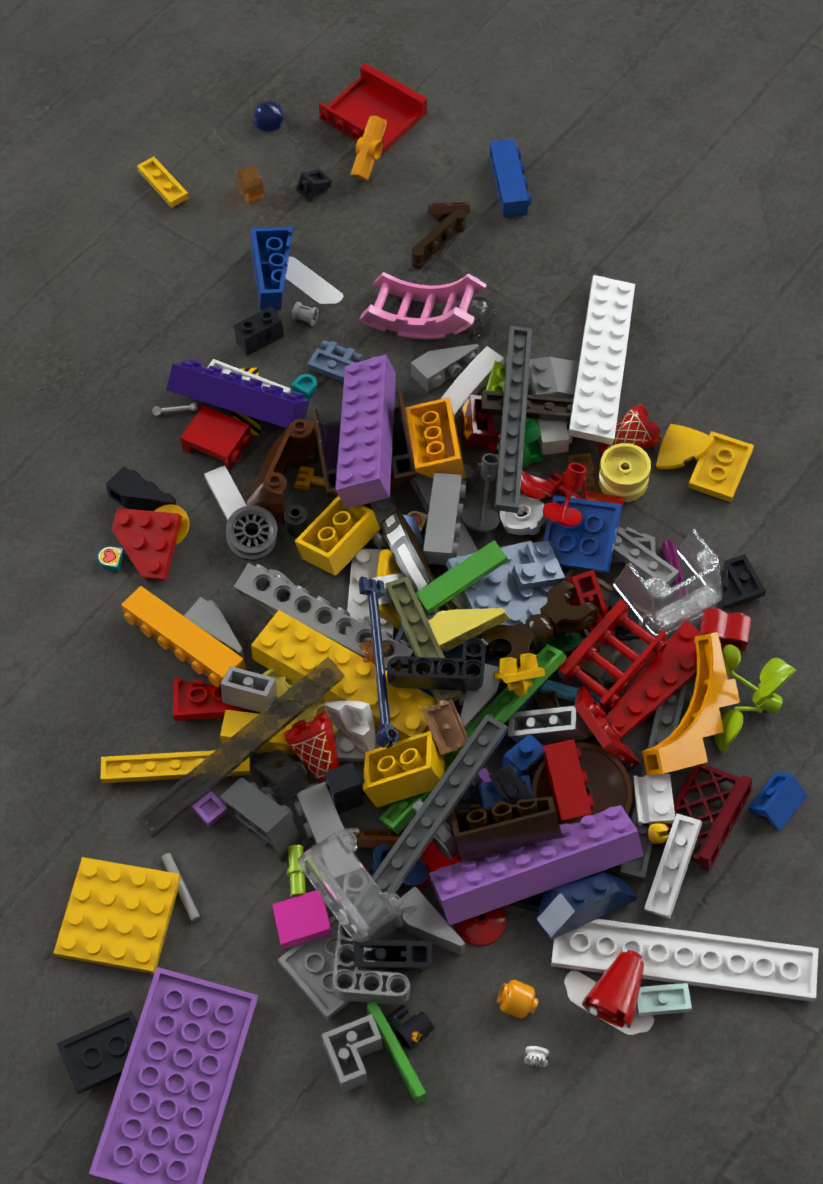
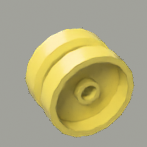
[599,443,651,502]

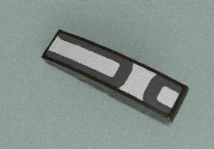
[380,509,436,593]

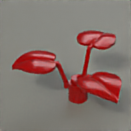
[520,463,626,527]

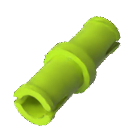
[287,845,307,898]

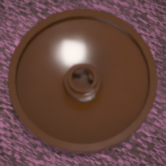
[531,743,632,825]

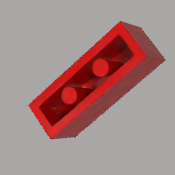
[542,739,594,823]

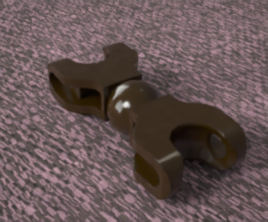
[480,580,599,668]

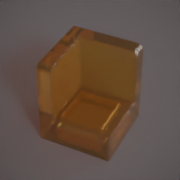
[236,166,265,203]

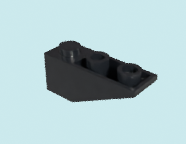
[106,466,176,511]

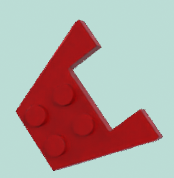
[574,685,640,769]

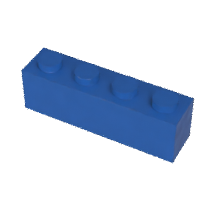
[490,139,532,217]

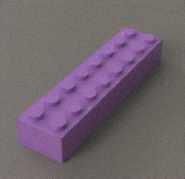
[335,354,396,509]
[429,805,644,926]

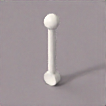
[152,403,199,416]

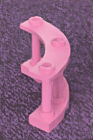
[359,272,486,339]

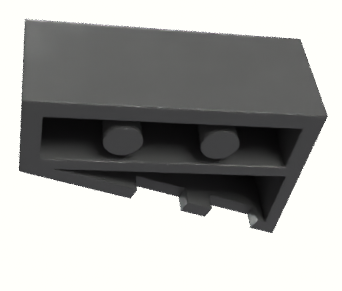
[220,777,303,862]

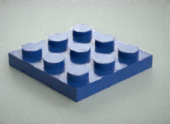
[543,496,623,574]

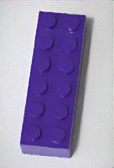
[166,359,310,428]

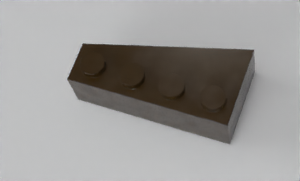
[450,796,562,861]

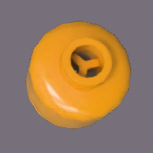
[497,980,538,1019]

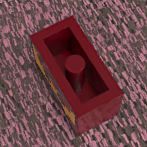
[460,394,494,449]

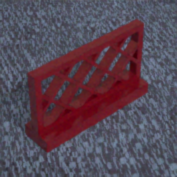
[654,764,752,872]

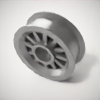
[226,505,277,560]

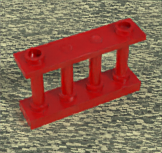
[558,599,667,712]

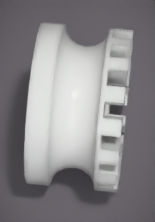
[524,1046,549,1067]

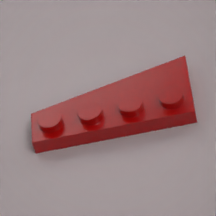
[173,677,272,721]

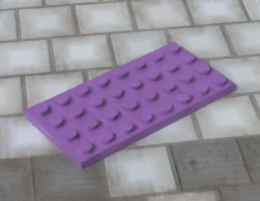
[89,967,258,1184]

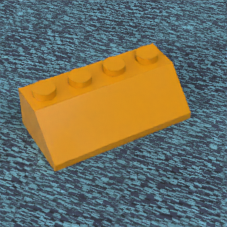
[406,397,466,478]

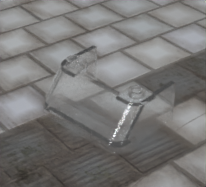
[613,529,723,635]
[298,828,418,942]

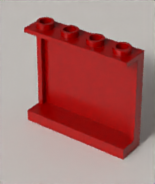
[319,63,428,155]

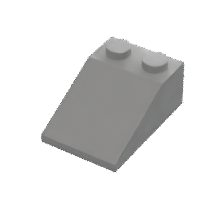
[528,357,579,399]

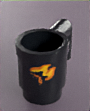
[386,1004,434,1051]

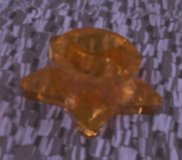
[359,638,391,662]

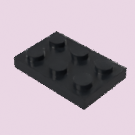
[56,1010,138,1095]

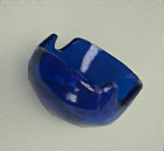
[254,101,284,131]

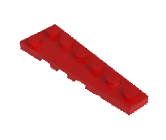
[604,620,703,741]

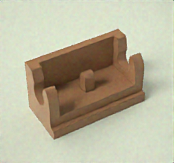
[422,699,469,755]

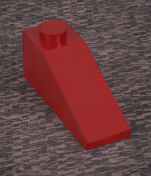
[565,570,617,638]

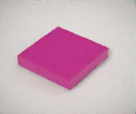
[272,889,333,950]

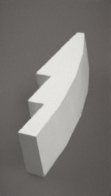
[441,347,504,420]

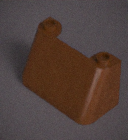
[246,419,318,525]

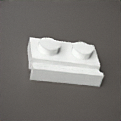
[633,774,675,826]

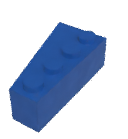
[250,227,293,310]

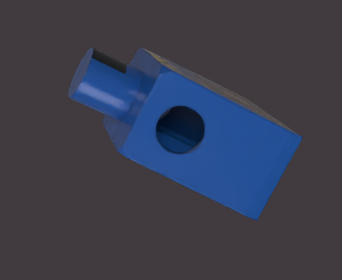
[501,734,544,780]

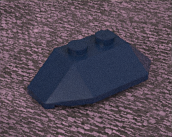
[536,871,637,941]

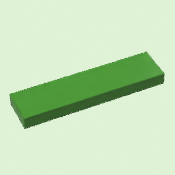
[416,540,509,614]
[367,1000,426,1105]

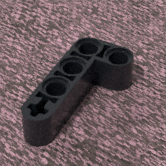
[387,638,485,691]

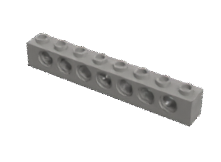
[234,563,416,671]

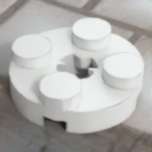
[500,494,546,535]

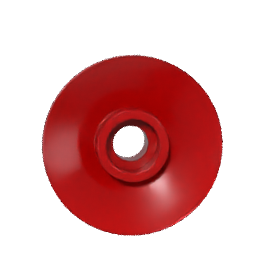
[455,907,506,946]

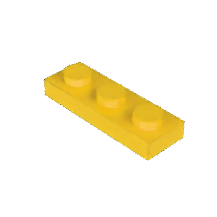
[137,156,189,208]

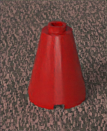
[582,950,645,1028]

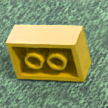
[295,495,380,576]
[363,731,445,808]

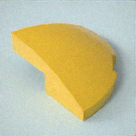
[656,424,715,470]

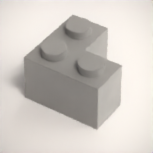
[322,1014,383,1093]

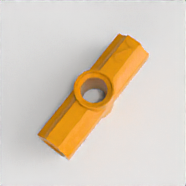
[350,116,388,181]

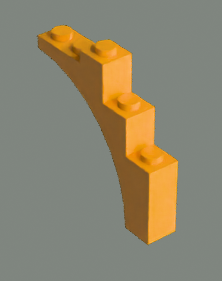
[642,632,740,776]

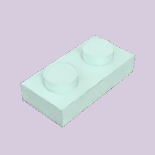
[636,983,692,1016]

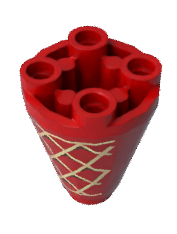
[597,404,661,456]
[284,712,339,783]

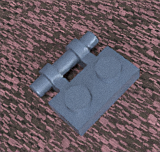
[307,340,363,383]

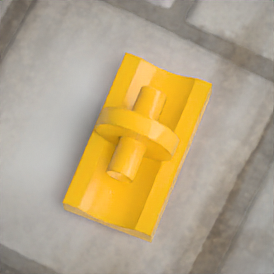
[493,653,545,696]

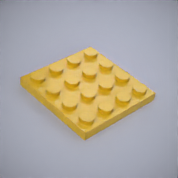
[53,857,181,974]

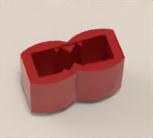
[700,608,752,651]

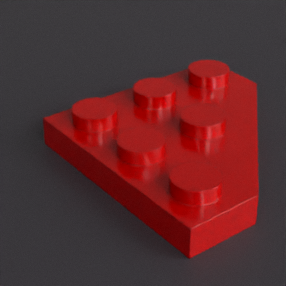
[112,508,182,582]

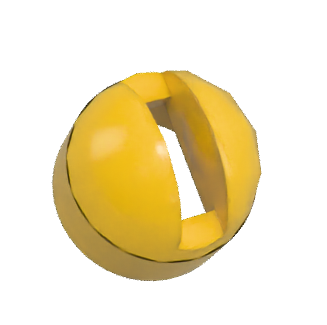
[648,823,669,844]

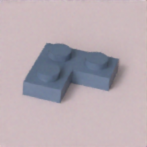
[512,540,565,590]

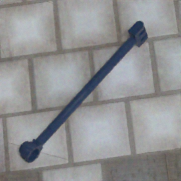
[359,576,399,749]

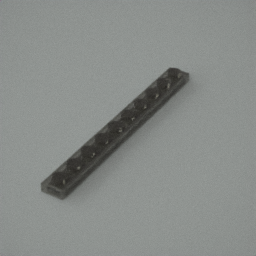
[136,656,345,838]

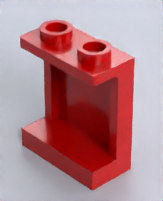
[180,405,252,470]

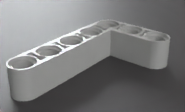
[333,870,410,1005]

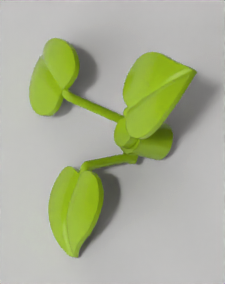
[714,645,796,753]

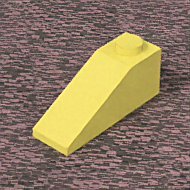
[428,608,511,652]

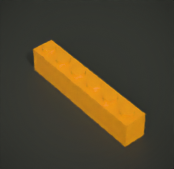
[121,586,247,687]

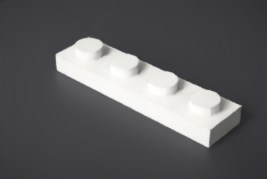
[644,814,702,919]

